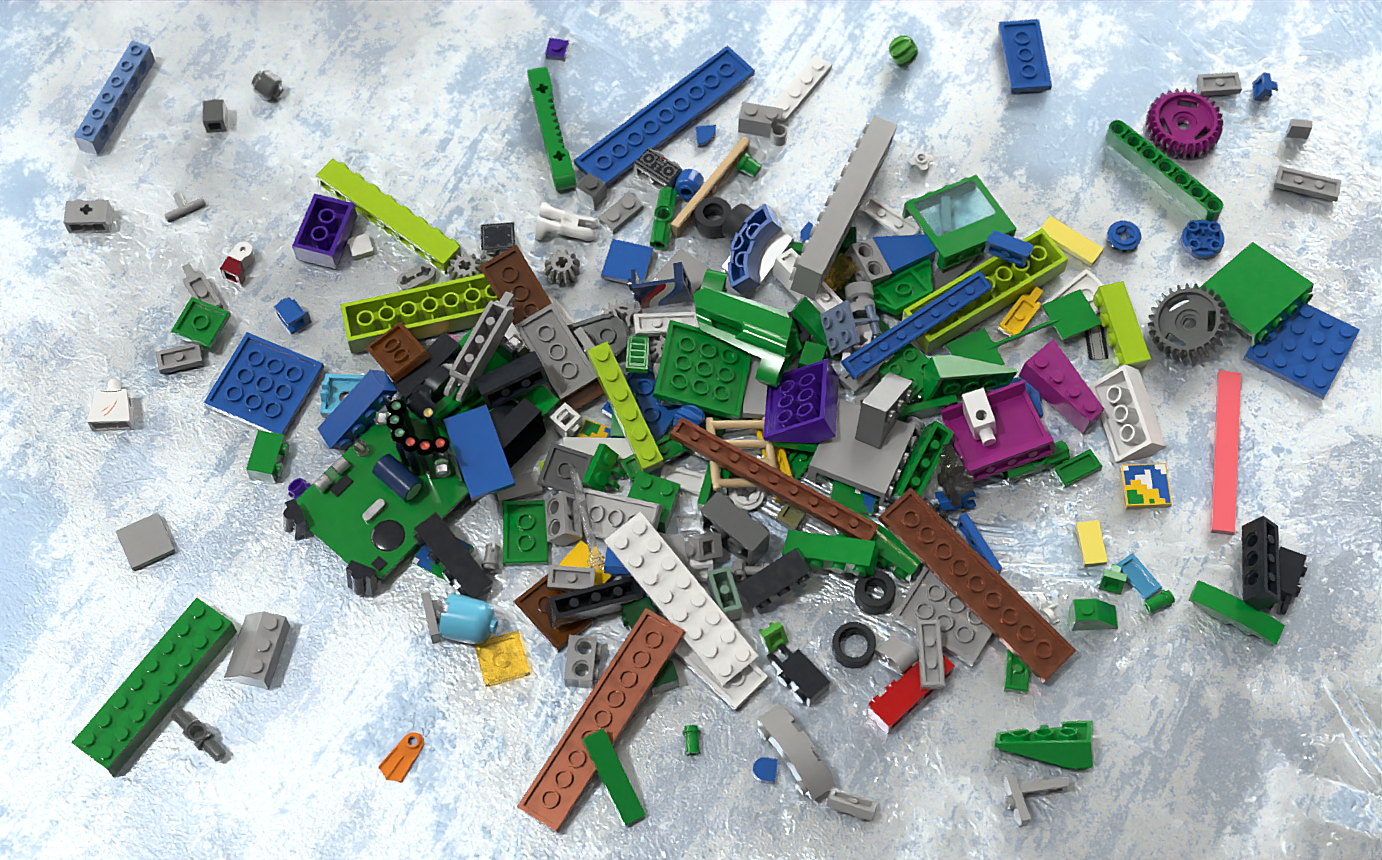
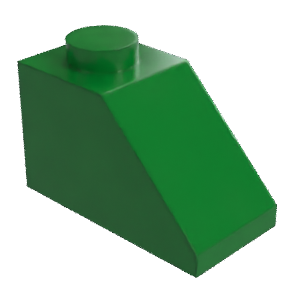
[1069,598,1118,631]

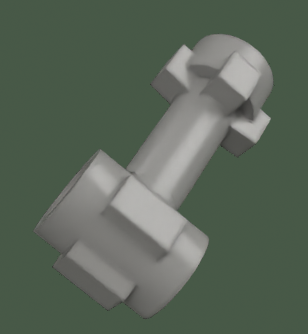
[731,559,769,582]

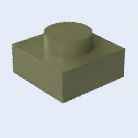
[775,502,806,531]

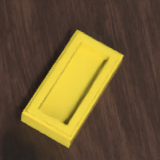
[1075,520,1108,567]

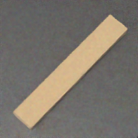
[671,136,750,238]

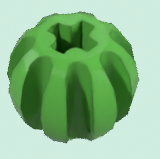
[889,35,918,66]

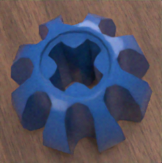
[673,405,706,428]

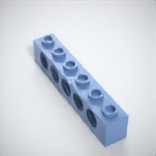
[74,41,155,156]

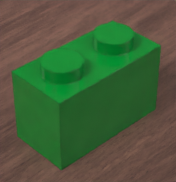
[246,430,289,484]

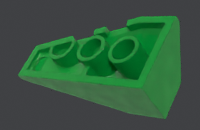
[923,355,1018,401]
[995,720,1094,770]

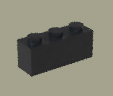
[474,351,550,410]
[738,548,813,610]

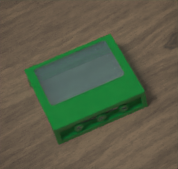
[902,174,1017,271]

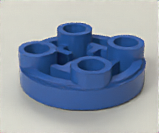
[1181,220,1225,260]

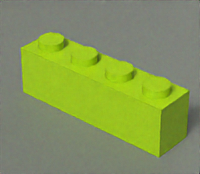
[1093,281,1151,369]

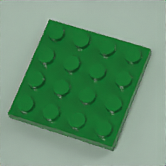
[652,320,752,420]

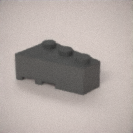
[855,372,914,448]

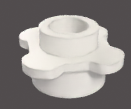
[909,149,933,171]

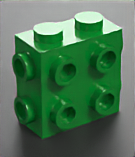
[879,343,930,405]

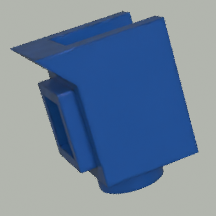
[274,297,312,335]

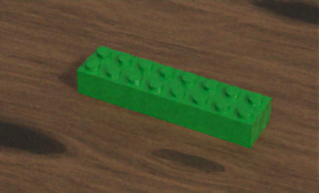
[71,597,237,778]

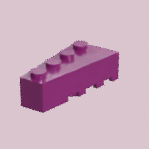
[1018,339,1104,434]

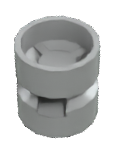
[845,281,876,319]

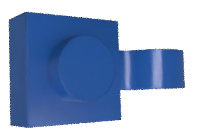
[935,489,976,511]

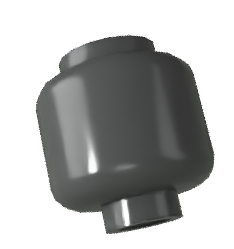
[251,70,283,101]

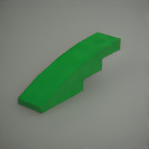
[1189,580,1285,646]

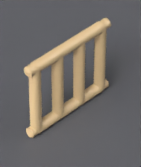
[706,417,777,491]

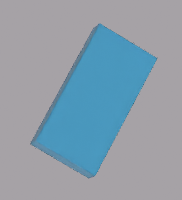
[1116,553,1162,602]

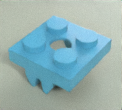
[320,373,365,417]

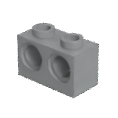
[844,238,892,286]
[545,491,582,547]
[564,635,602,689]

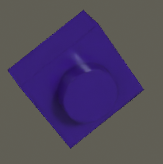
[545,38,569,62]

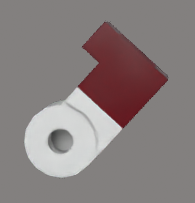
[220,241,255,286]

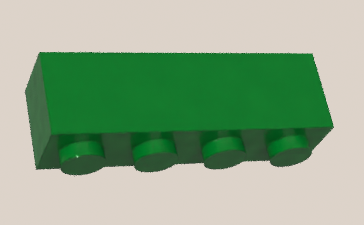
[887,421,954,503]
[834,506,923,583]
[782,530,880,577]

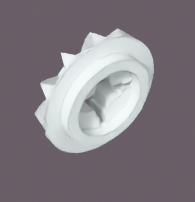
[728,478,764,511]

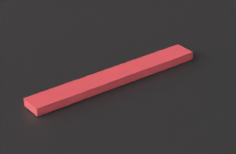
[1211,370,1241,535]

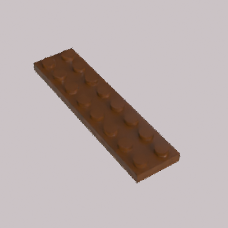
[479,245,605,411]

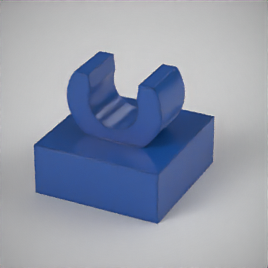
[1252,72,1278,101]

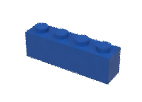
[317,370,398,450]

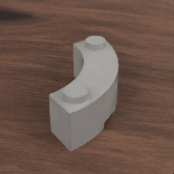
[757,704,836,800]

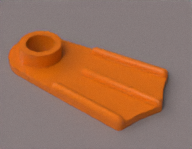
[378,732,424,783]

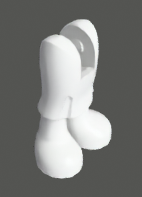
[535,202,598,241]

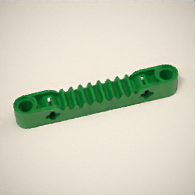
[527,66,577,191]

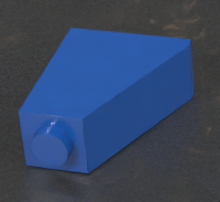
[873,234,937,278]

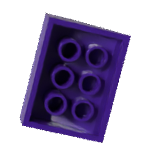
[763,359,839,443]

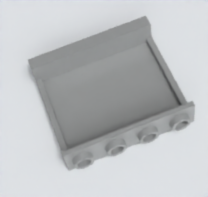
[807,399,917,506]

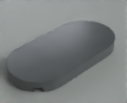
[567,314,629,362]

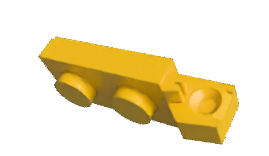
[997,286,1043,341]

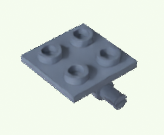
[820,300,882,356]

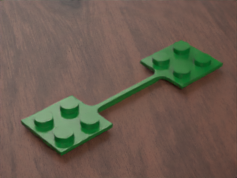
[946,289,1101,365]

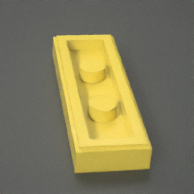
[1040,216,1104,267]

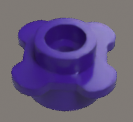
[288,478,311,500]

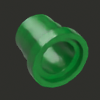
[736,152,762,178]

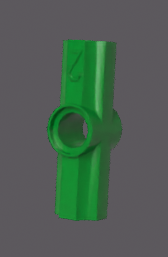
[650,187,678,250]
[1002,440,1070,481]

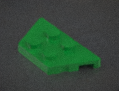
[872,258,933,316]

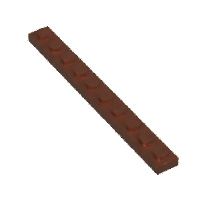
[669,417,879,541]

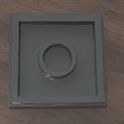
[537,443,593,497]

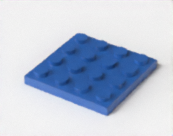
[1243,303,1360,400]
[204,332,324,435]

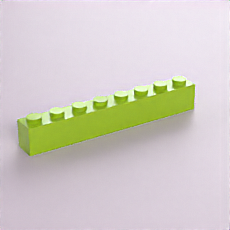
[316,158,462,274]

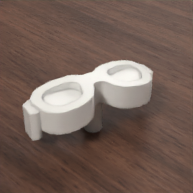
[1037,592,1060,625]

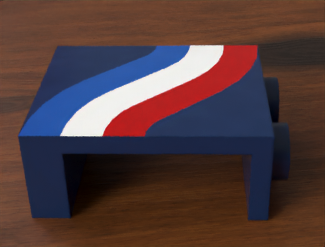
[628,262,692,309]

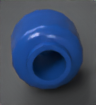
[675,169,704,200]

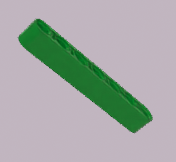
[1105,120,1223,222]

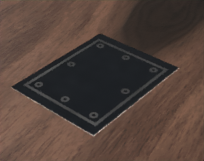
[481,222,515,251]

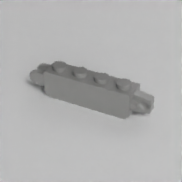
[444,291,515,402]

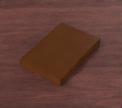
[366,322,431,383]
[513,574,593,653]

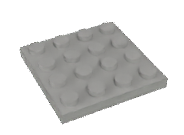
[892,567,1019,666]

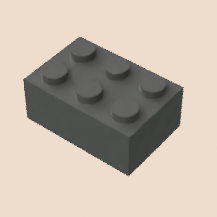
[699,491,770,566]

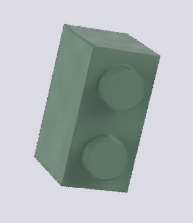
[707,566,742,620]

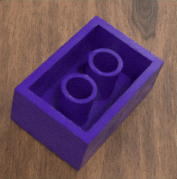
[292,193,358,269]

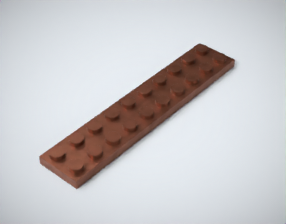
[878,488,1076,683]
[517,608,685,833]

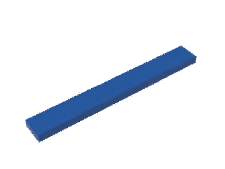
[841,270,993,380]

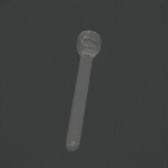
[570,468,605,571]

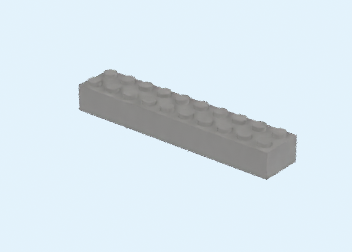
[789,115,898,300]

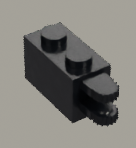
[1266,546,1308,615]
[766,643,830,707]

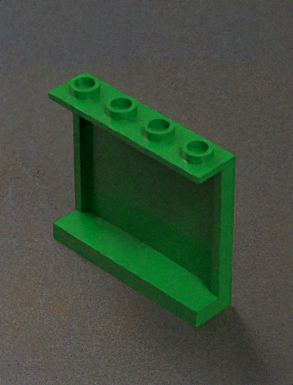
[1199,242,1314,347]

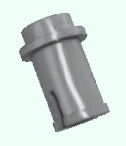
[481,543,500,574]

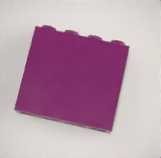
[941,380,1055,483]

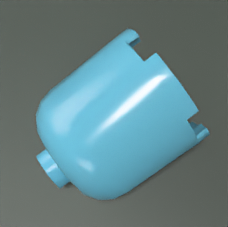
[439,593,498,645]

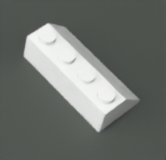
[1090,365,1166,463]

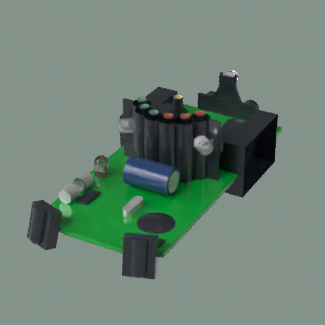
[282,328,560,597]

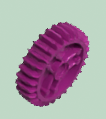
[1145,88,1224,159]

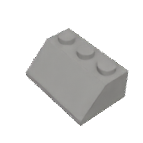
[224,611,290,690]

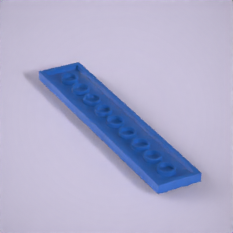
[574,45,755,187]

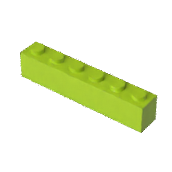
[587,341,663,473]

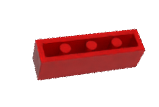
[867,654,955,734]

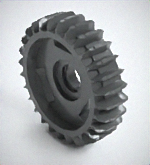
[1148,283,1230,363]

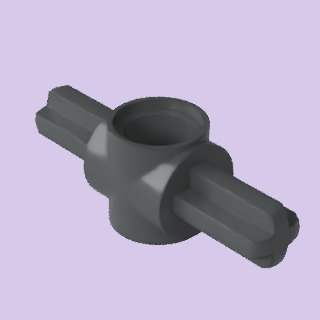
[171,708,226,762]

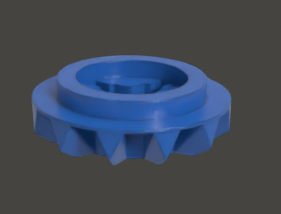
[1107,221,1141,252]

